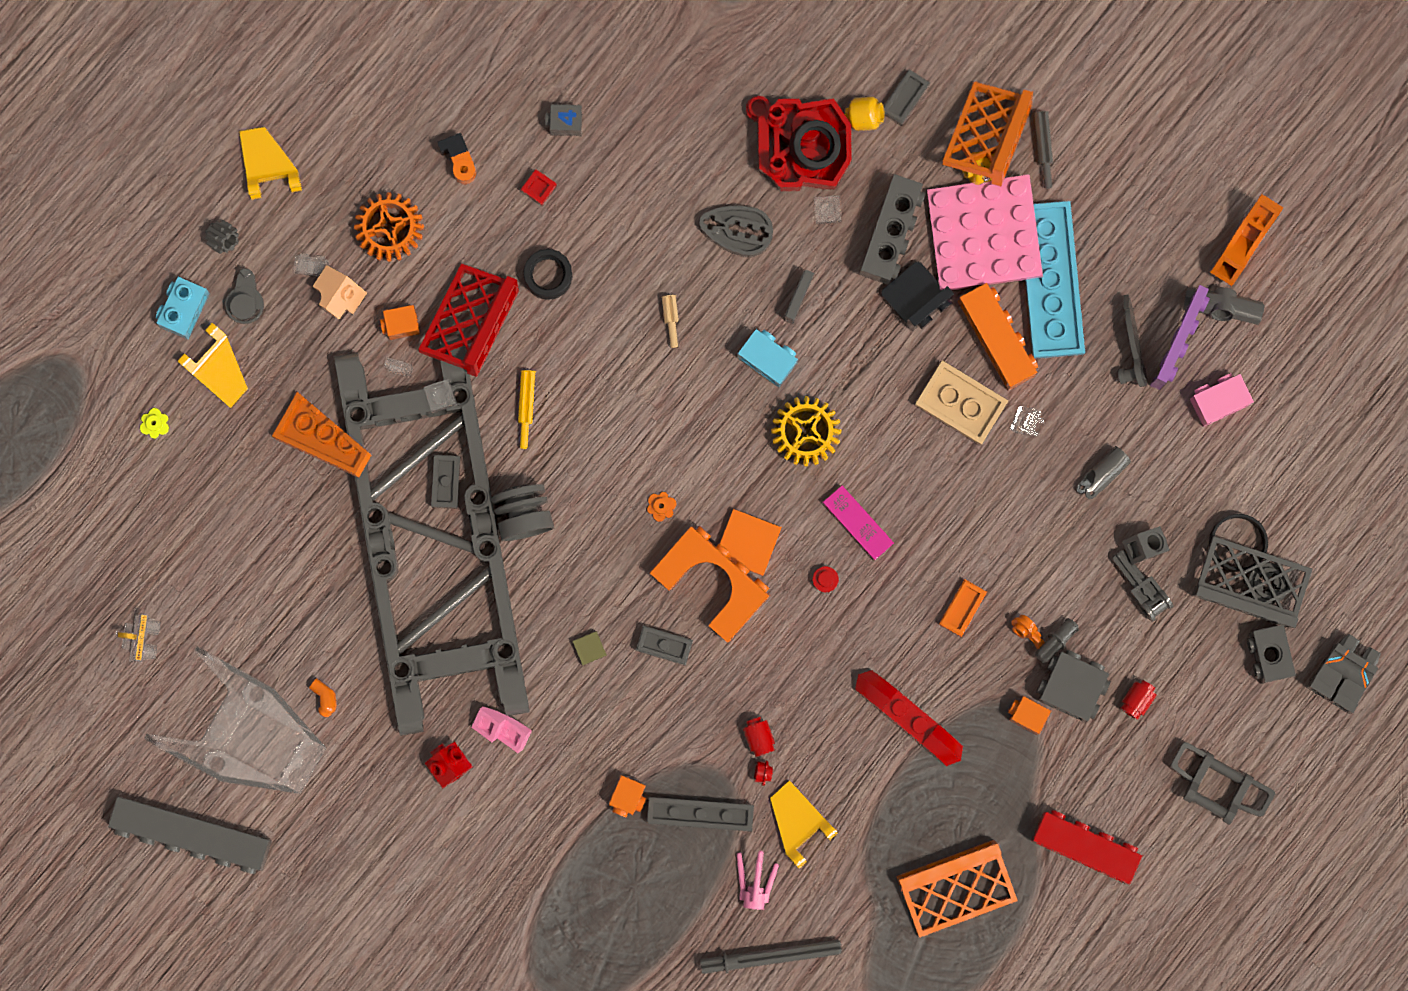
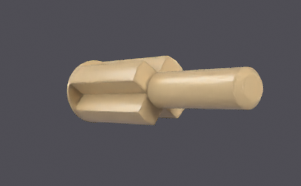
[661,295,678,348]

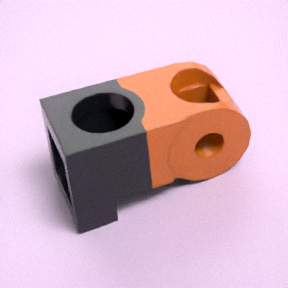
[437,132,476,184]

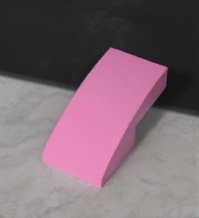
[471,707,532,753]

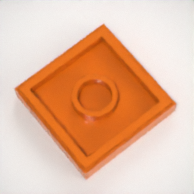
[720,509,782,576]

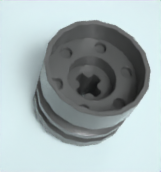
[491,484,554,541]

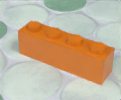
[958,283,1038,391]

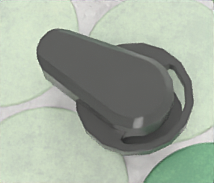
[225,268,264,324]

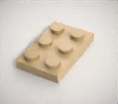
[915,361,1008,446]

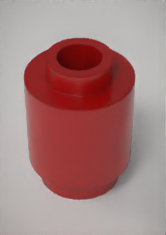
[1120,680,1157,720]
[743,717,775,757]

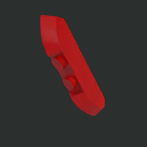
[855,670,963,766]

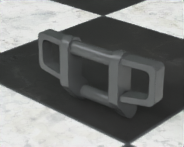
[1170,742,1275,825]

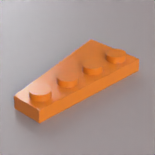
[272,392,371,478]

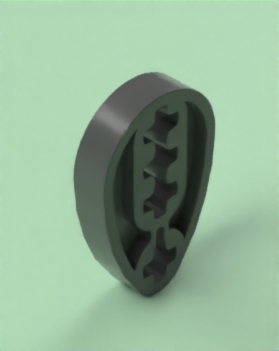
[699,206,773,257]

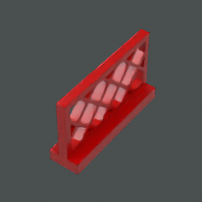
[418,263,519,377]

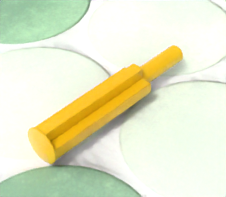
[518,370,536,449]

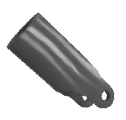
[1076,446,1131,499]

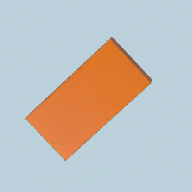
[938,579,987,637]

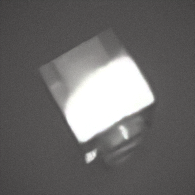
[293,253,329,277]

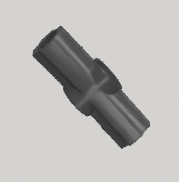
[1183,287,1265,325]

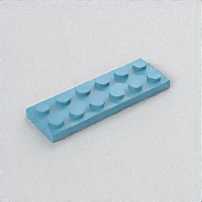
[1025,201,1085,359]

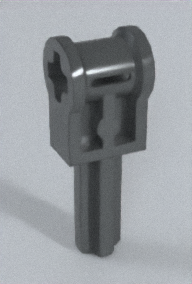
[1112,550,1174,622]

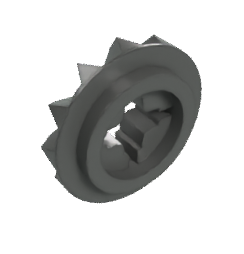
[1248,563,1290,604]

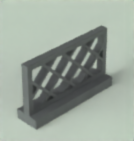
[1192,536,1313,629]

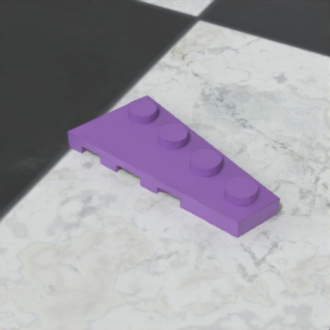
[1150,285,1210,390]

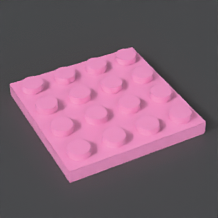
[927,175,1043,290]

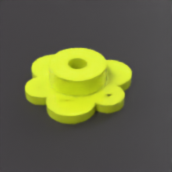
[140,408,169,438]

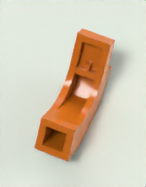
[1210,194,1284,286]

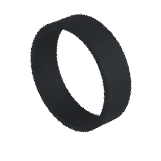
[1209,514,1268,572]

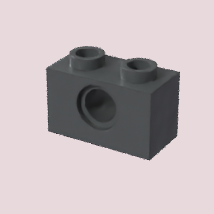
[1247,625,1296,684]

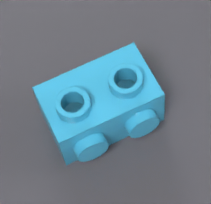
[156,277,210,340]
[737,329,798,388]

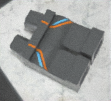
[1306,634,1381,714]

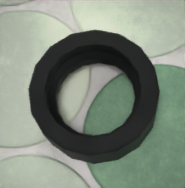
[789,120,841,171]
[523,249,573,300]

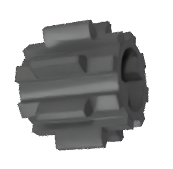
[205,220,239,254]

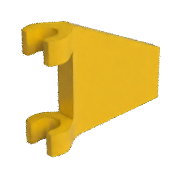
[239,127,302,200]
[178,323,248,408]
[770,780,838,869]

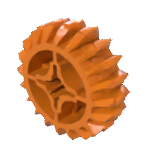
[354,192,424,262]

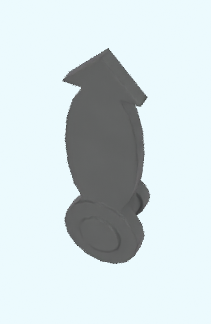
[1118,294,1147,387]

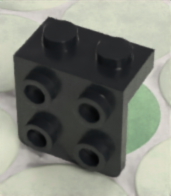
[881,261,954,332]

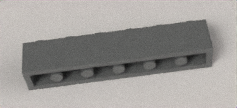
[108,797,272,875]

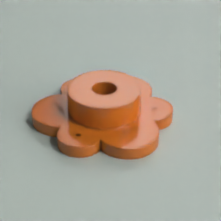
[647,492,677,522]

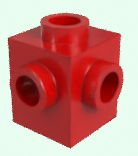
[425,742,473,789]

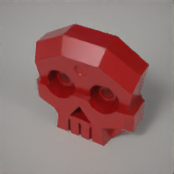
[758,98,852,191]

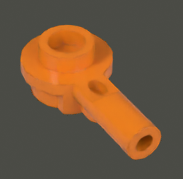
[1011,614,1045,649]

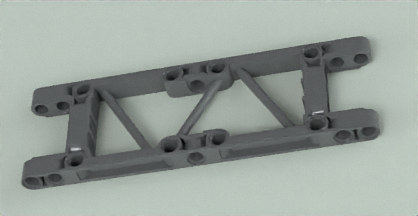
[334,334,530,736]

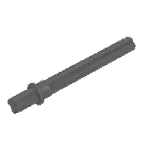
[700,940,842,974]

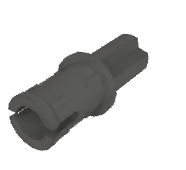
[1035,618,1079,663]

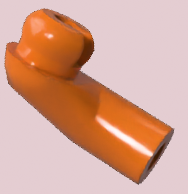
[309,678,337,717]

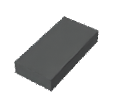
[883,69,930,126]
[784,270,814,324]

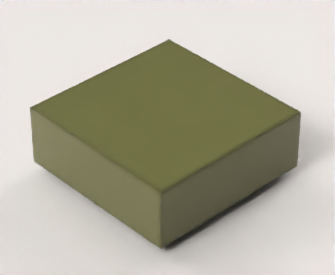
[573,631,607,666]

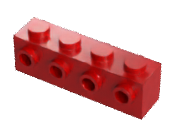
[1031,810,1143,885]

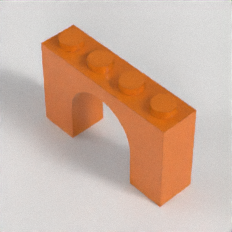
[650,526,771,643]

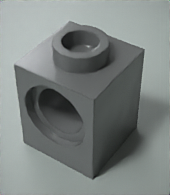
[1122,526,1170,565]

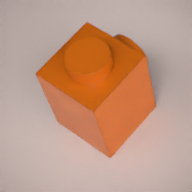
[609,775,646,818]

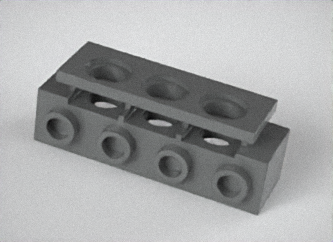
[860,174,926,285]

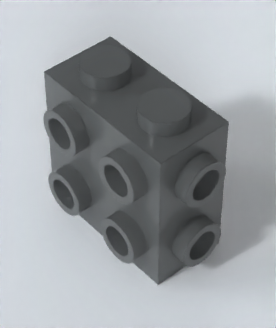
[1036,650,1111,723]

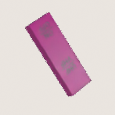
[823,485,894,561]

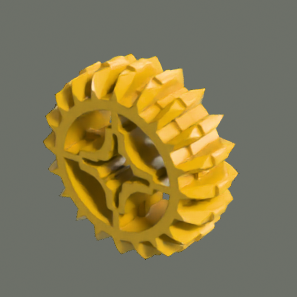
[771,396,841,467]

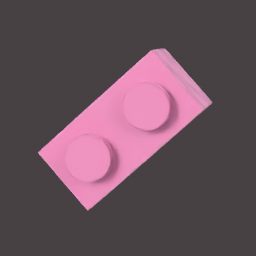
[1190,373,1254,427]

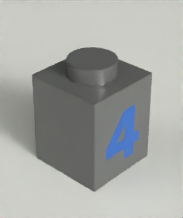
[545,104,582,136]

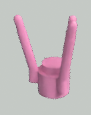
[737,850,779,910]

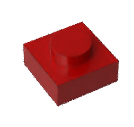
[521,169,557,206]

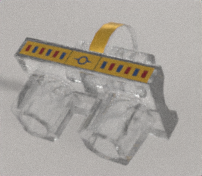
[115,614,161,662]

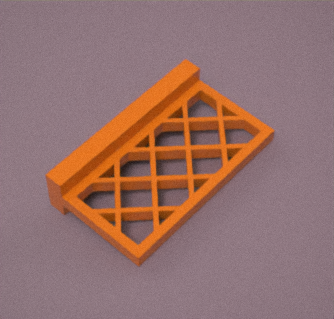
[942,81,1033,186]
[896,840,1018,938]

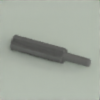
[1033,111,1053,189]

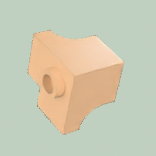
[312,265,367,319]

